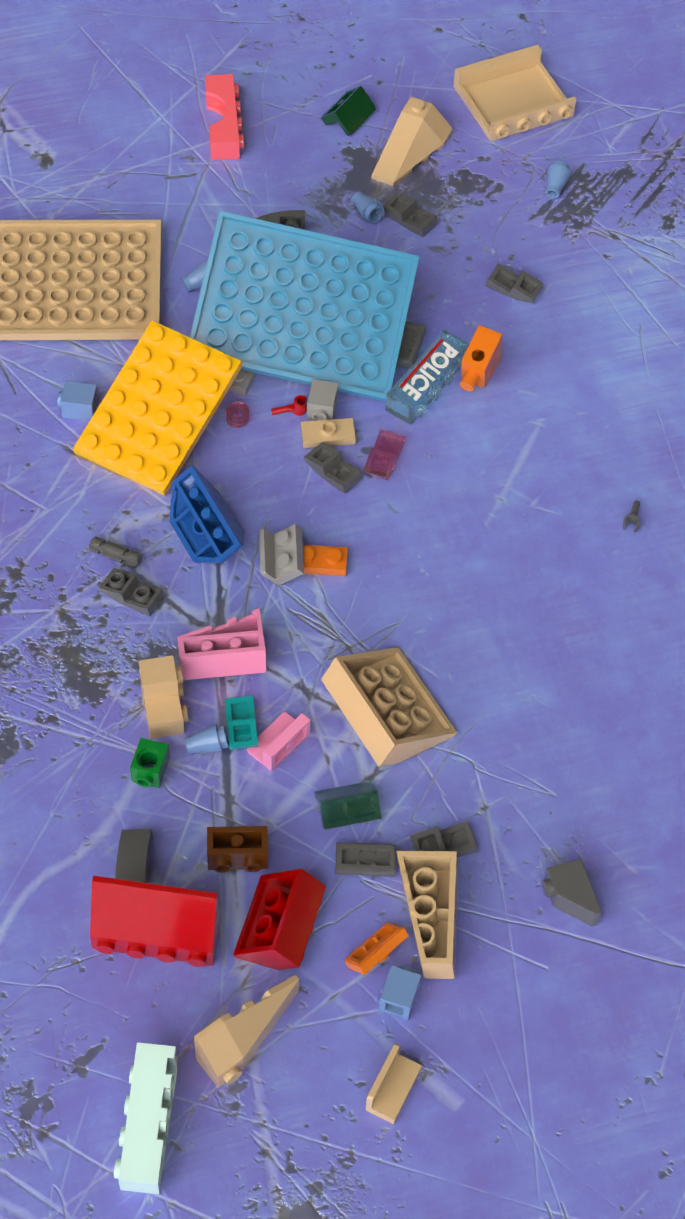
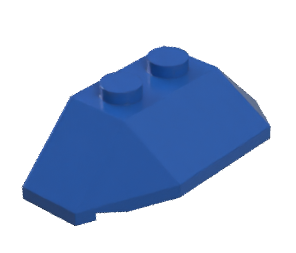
[170,465,245,563]

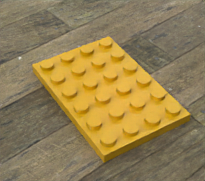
[73,320,243,496]

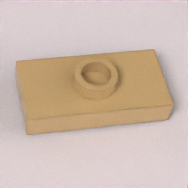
[301,418,356,448]

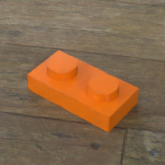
[303,545,348,576]

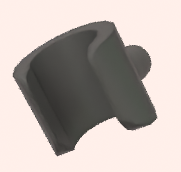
[622,501,640,532]

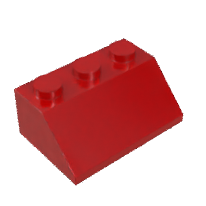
[233,868,326,970]

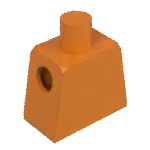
[459,325,503,392]

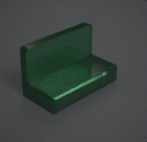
[314,781,382,830]

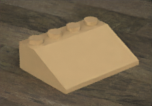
[321,647,457,767]

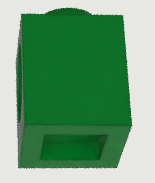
[130,738,170,788]

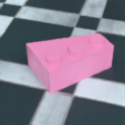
[177,608,266,680]

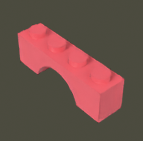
[205,74,244,160]

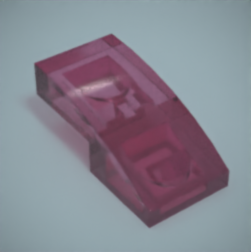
[363,429,406,480]

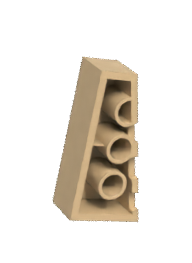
[396,851,459,979]

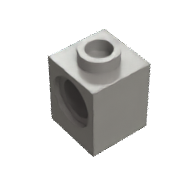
[307,379,338,421]

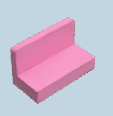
[247,712,311,772]

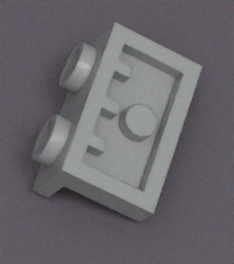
[259,524,304,586]

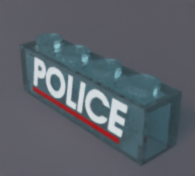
[385,330,469,425]

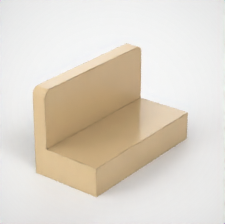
[365,1043,422,1124]

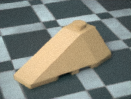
[371,97,453,186]
[194,974,299,1088]

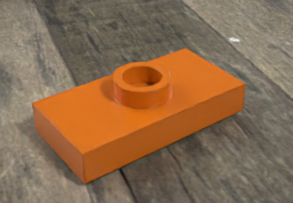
[344,922,409,975]

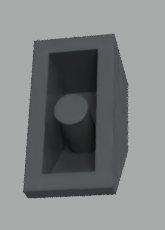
[542,859,602,926]

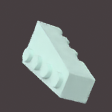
[114,1042,178,1194]

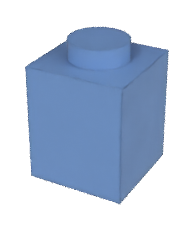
[57,381,98,421]
[379,966,421,1020]

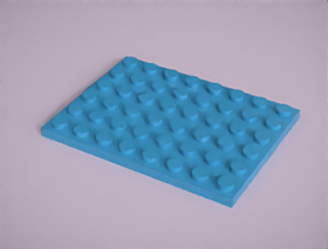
[190,210,419,403]

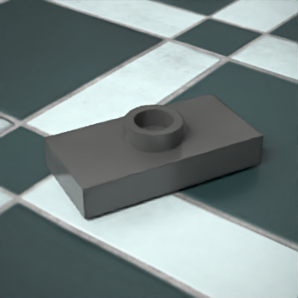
[396,321,426,370]
[335,842,396,877]

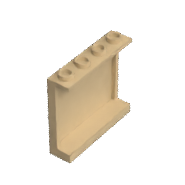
[453,44,576,142]

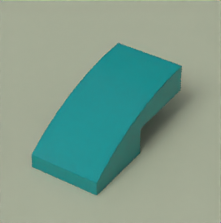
[225,696,258,750]

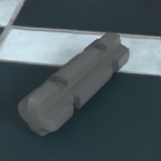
[89,536,142,568]

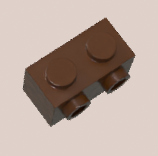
[207,826,268,873]

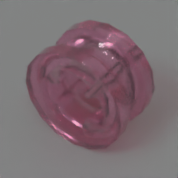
[226,402,249,428]

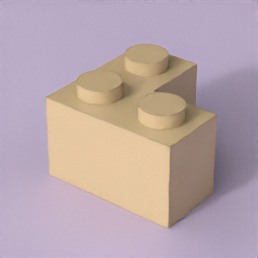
[139,655,189,739]

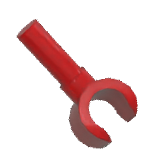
[271,395,307,416]

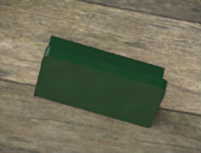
[321,86,376,136]

